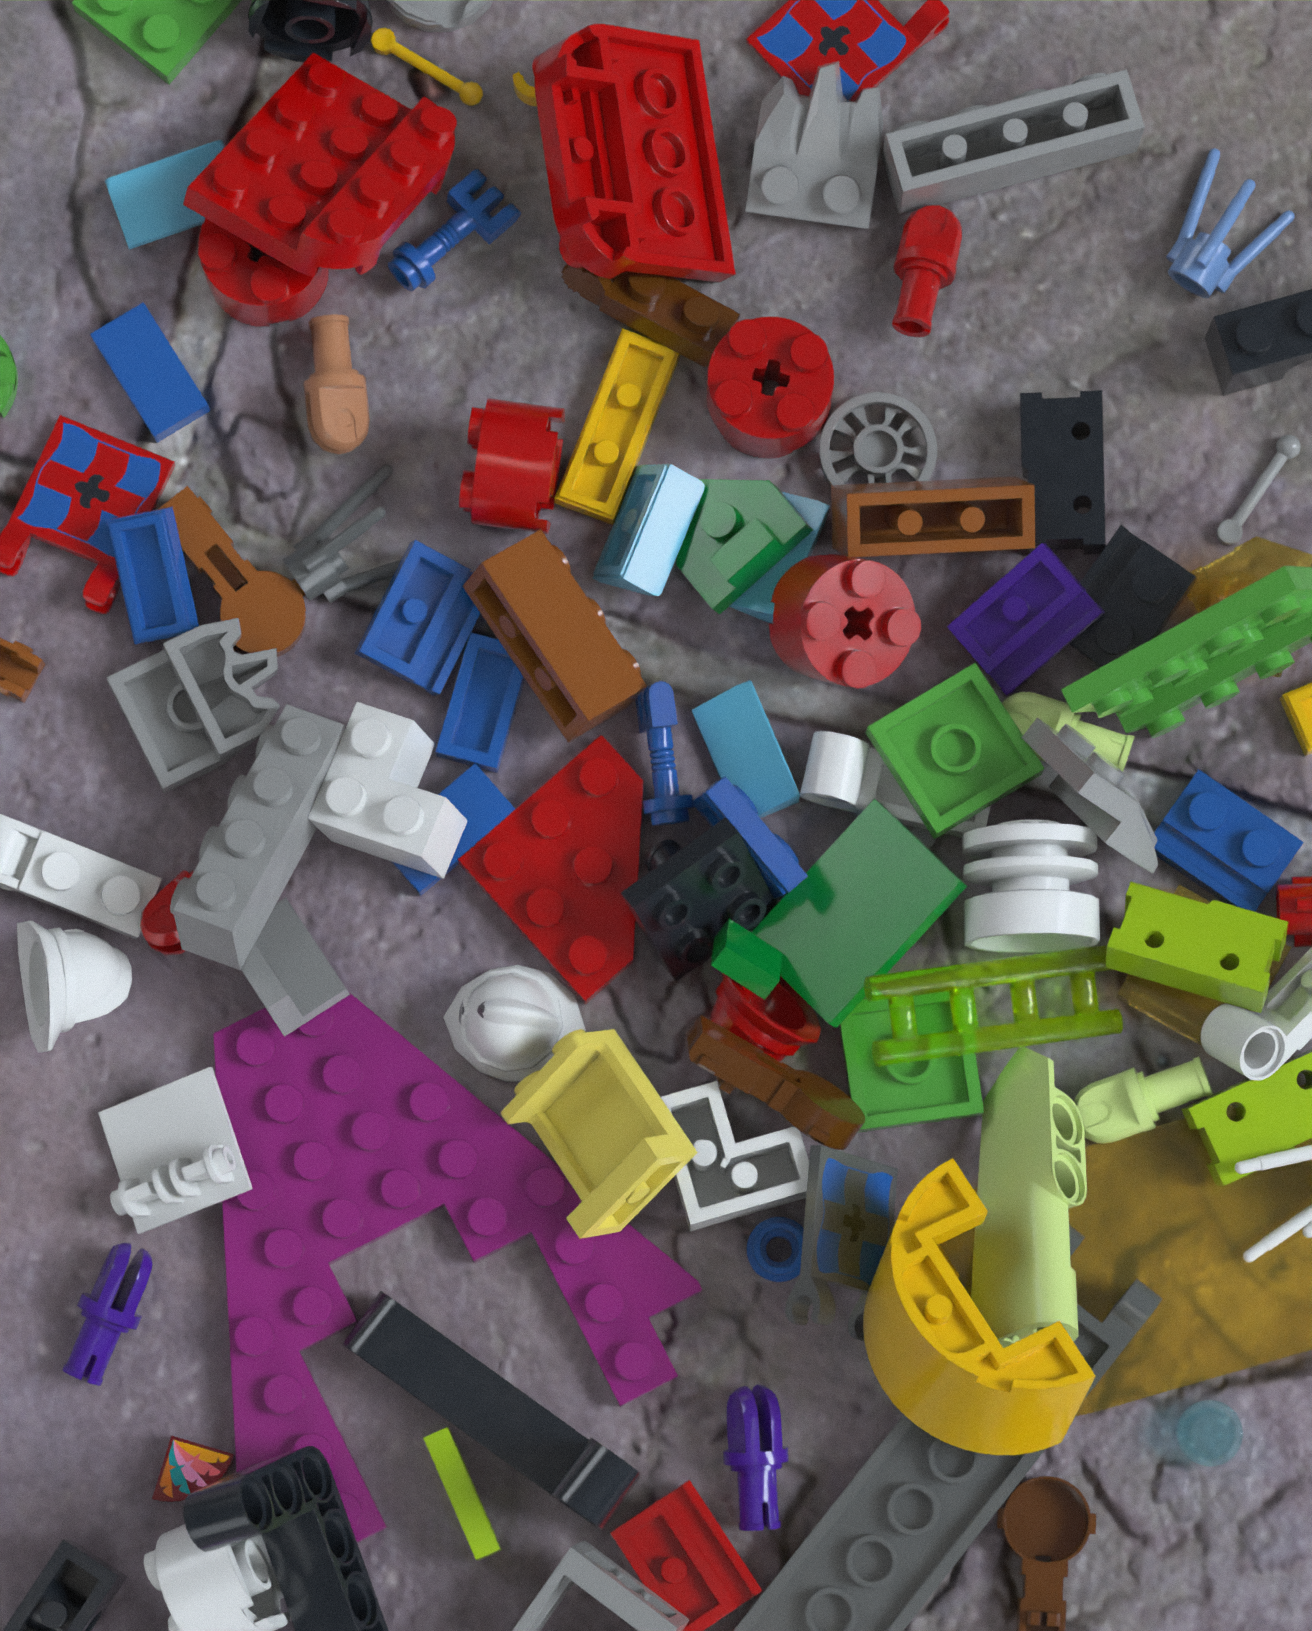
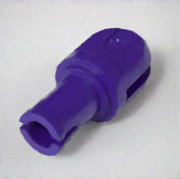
[62,1243,153,1386]
[723,1384,789,1531]

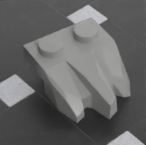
[745,61,884,229]
[106,618,280,794]
[1022,718,1158,873]

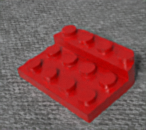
[532,24,736,282]
[183,52,457,277]

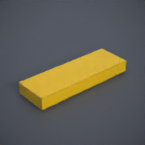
[555,328,680,525]

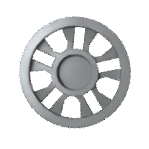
[819,392,937,485]

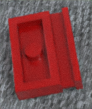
[610,1480,762,1631]

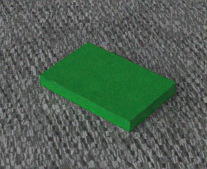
[751,798,967,1028]

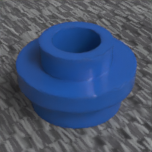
[746,1217,804,1282]

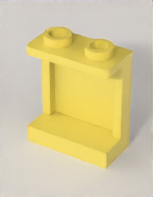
[500,1029,698,1239]

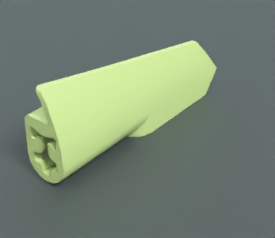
[971,1045,1087,1348]

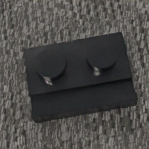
[1069,525,1198,667]

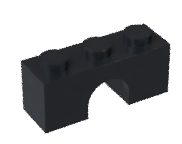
[1204,289,1312,396]

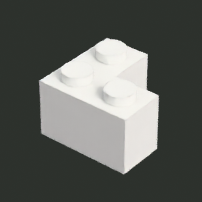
[308,702,468,879]
[661,1081,809,1231]

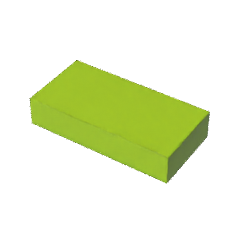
[424,1427,502,1561]

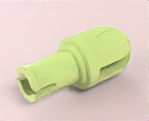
[1002,692,1135,772]
[1074,1056,1213,1143]

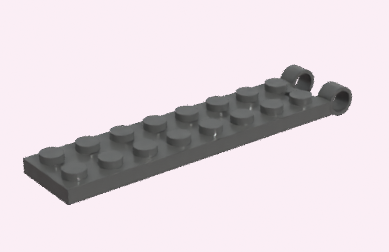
[733,1224,1163,1631]

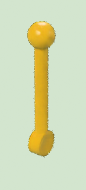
[371,28,483,106]

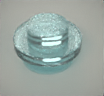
[1176,1400,1243,1466]

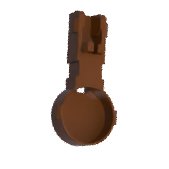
[686,1014,865,1150]
[997,1476,1096,1631]

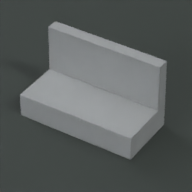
[241,897,350,1037]

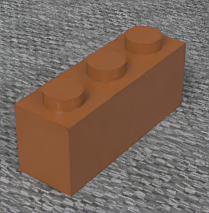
[831,476,1035,558]
[463,529,647,743]

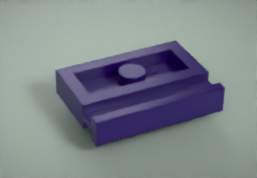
[947,543,1105,696]

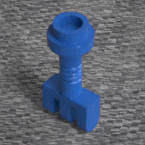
[388,169,521,292]
[635,681,694,826]

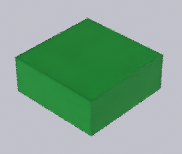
[711,919,782,1000]

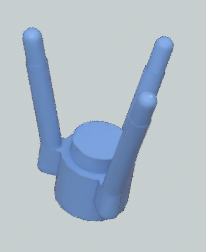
[1166,148,1295,298]

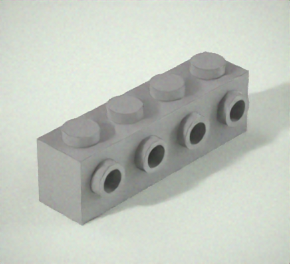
[882,69,1145,215]
[170,704,345,970]

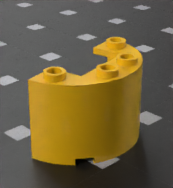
[863,1158,1096,1455]

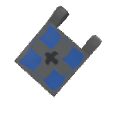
[785,1145,898,1341]

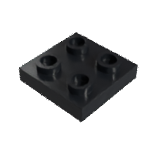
[621,817,777,981]

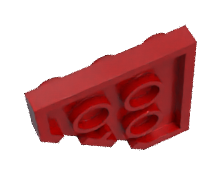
[458,735,644,1005]

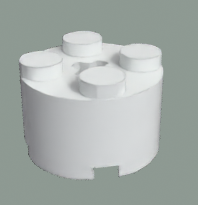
[144,1524,290,1631]

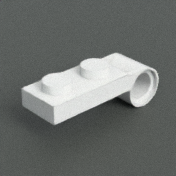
[800,731,991,837]
[0,814,162,939]
[1201,947,1312,1080]

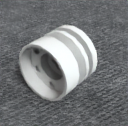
[962,819,1100,953]

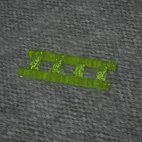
[864,945,1123,1067]

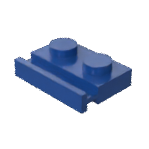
[354,540,480,696]
[1154,769,1304,912]
[693,776,808,899]

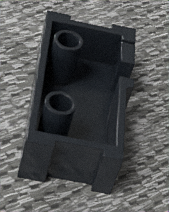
[1020,390,1106,555]

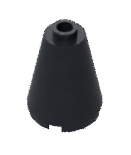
[248,0,373,62]

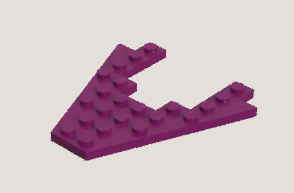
[213,992,702,1543]

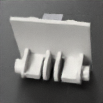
[98,1067,253,1234]

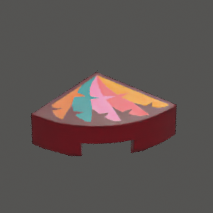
[152,1436,236,1502]

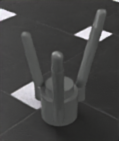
[283,464,401,603]

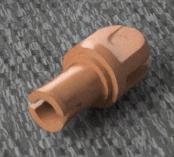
[303,314,370,454]

